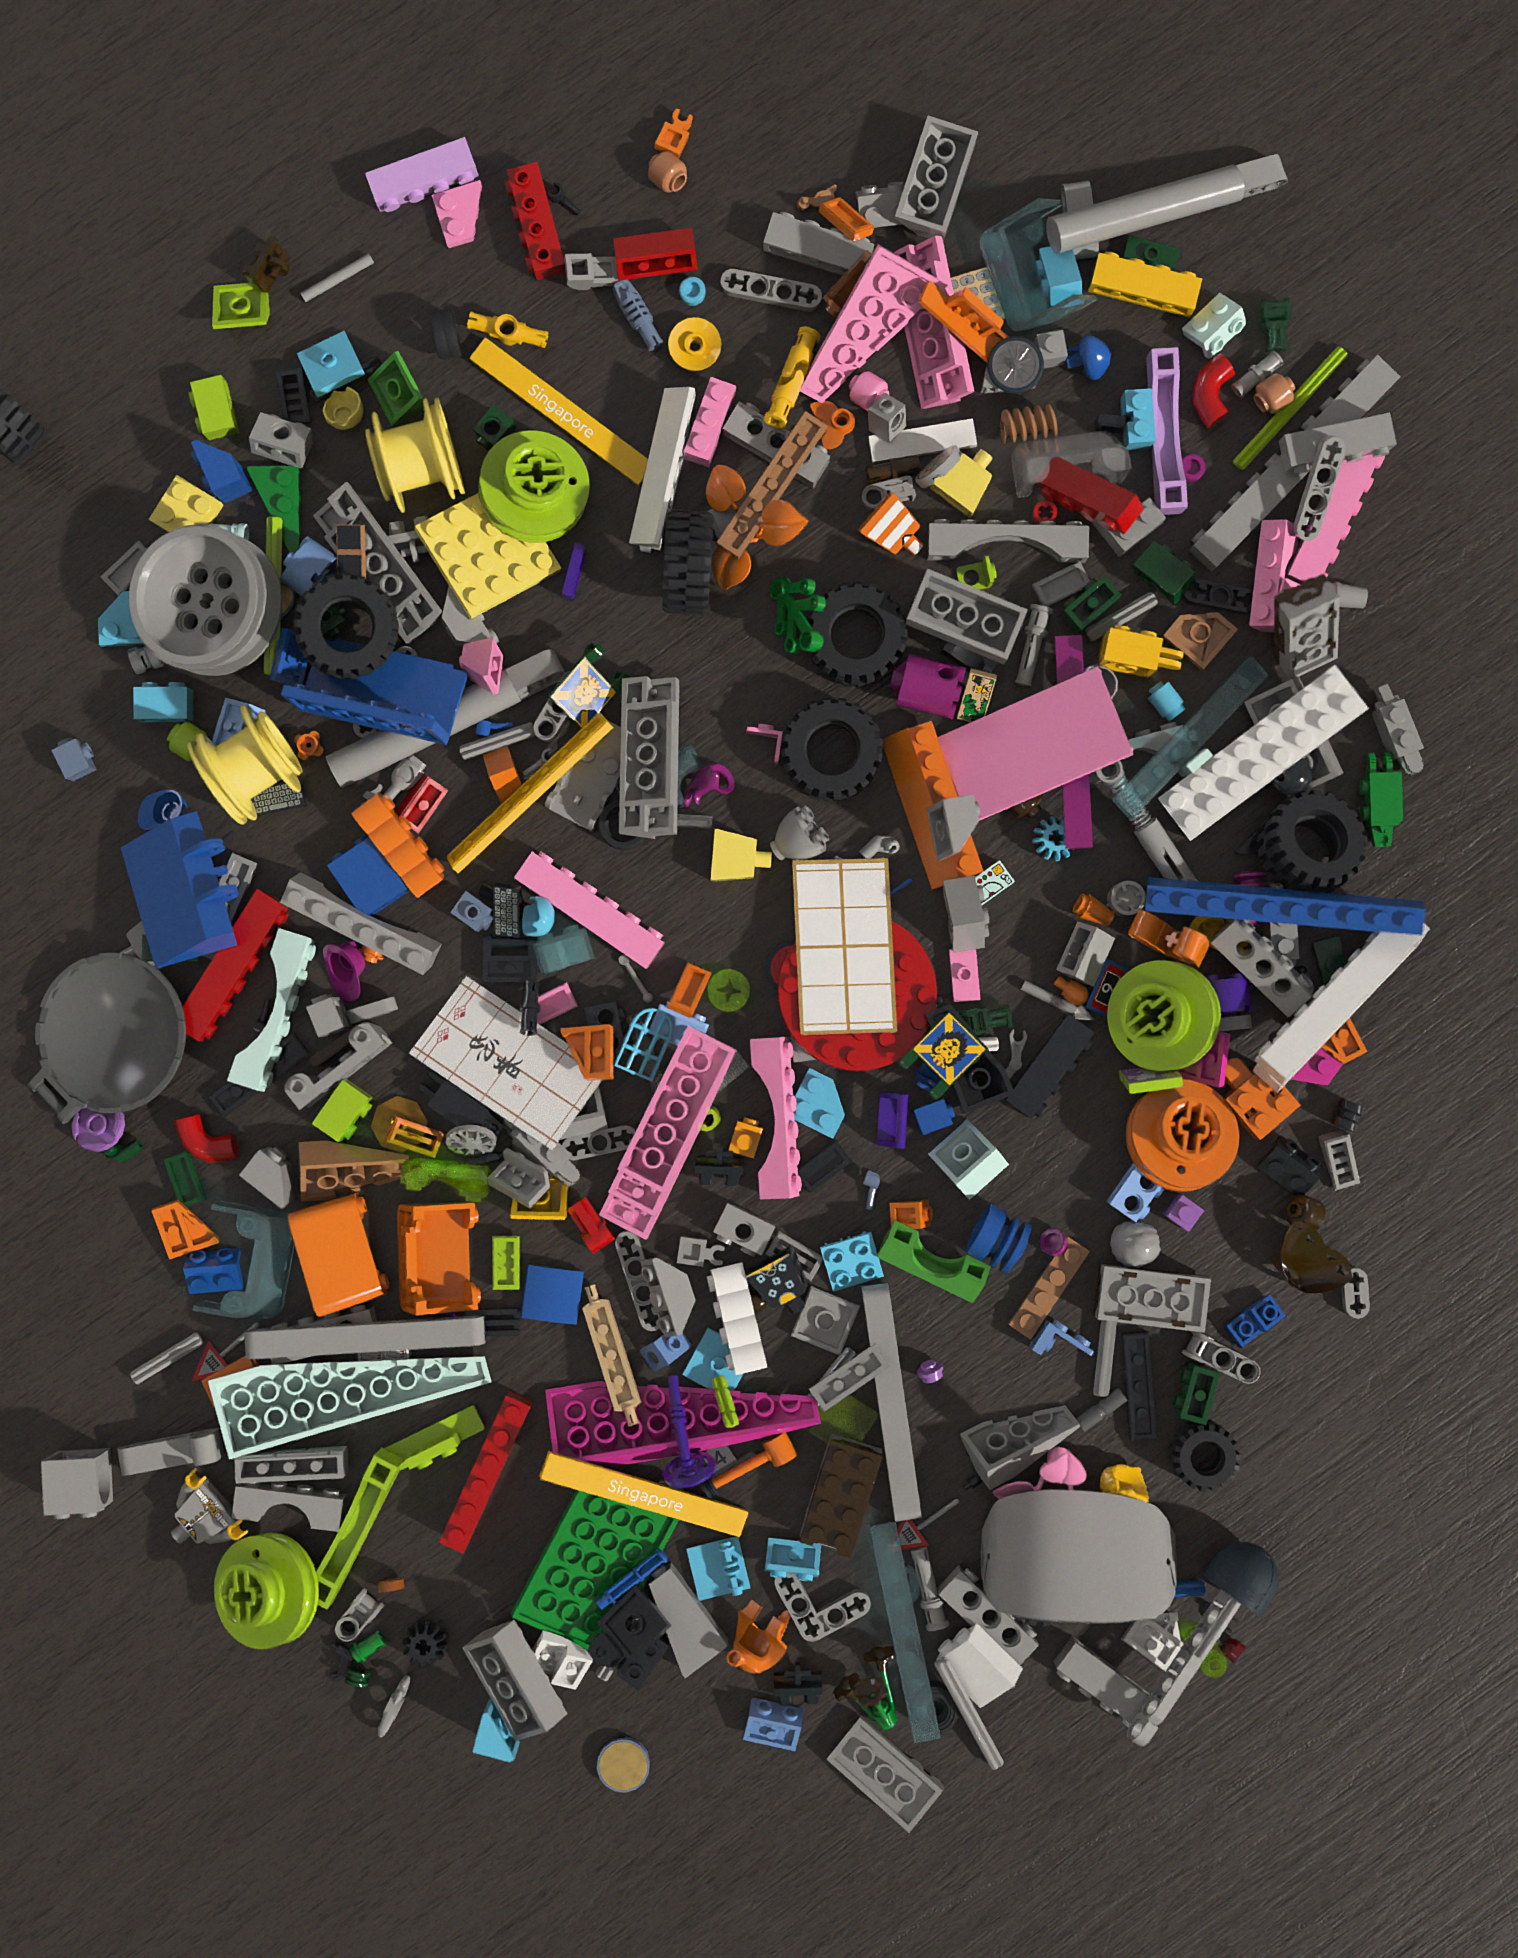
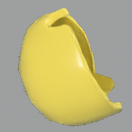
[323,387,364,430]

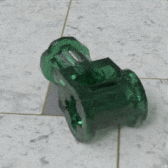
[1259,298,1291,353]
[957,1004,1013,1035]

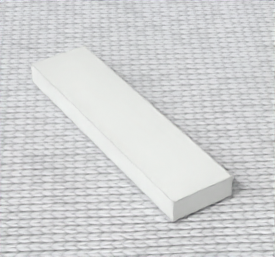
[868,419,977,464]

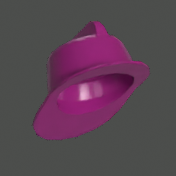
[323,941,366,1002]

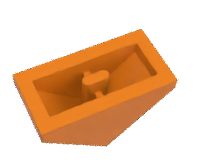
[483,746,522,804]

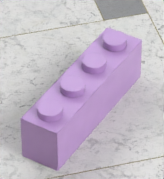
[365,137,479,212]

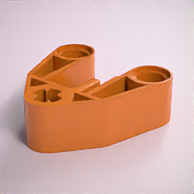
[1127,909,1210,968]

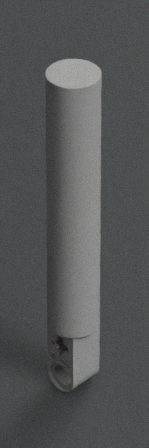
[1046,154,1288,254]
[326,649,565,789]

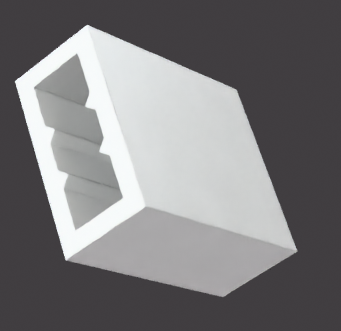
[936,1623,1023,1708]

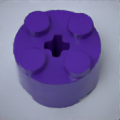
[1205,973,1253,1017]

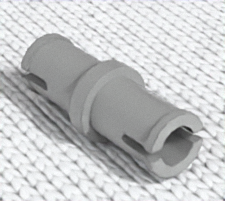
[1231,351,1284,398]

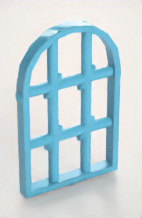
[613,1008,673,1082]

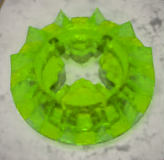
[707,969,750,1012]

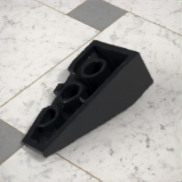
[925,1004,1015,1114]

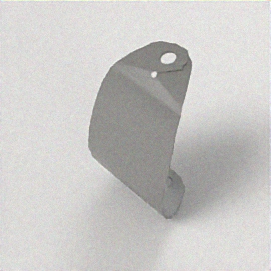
[981,1490,1177,1623]

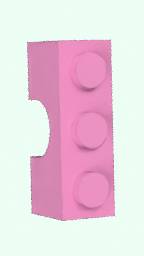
[684,377,736,468]

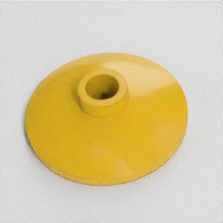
[668,317,721,371]

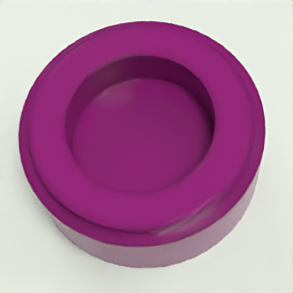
[1182,454,1206,482]
[1040,1228,1068,1256]

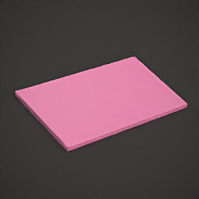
[938,667,1133,821]

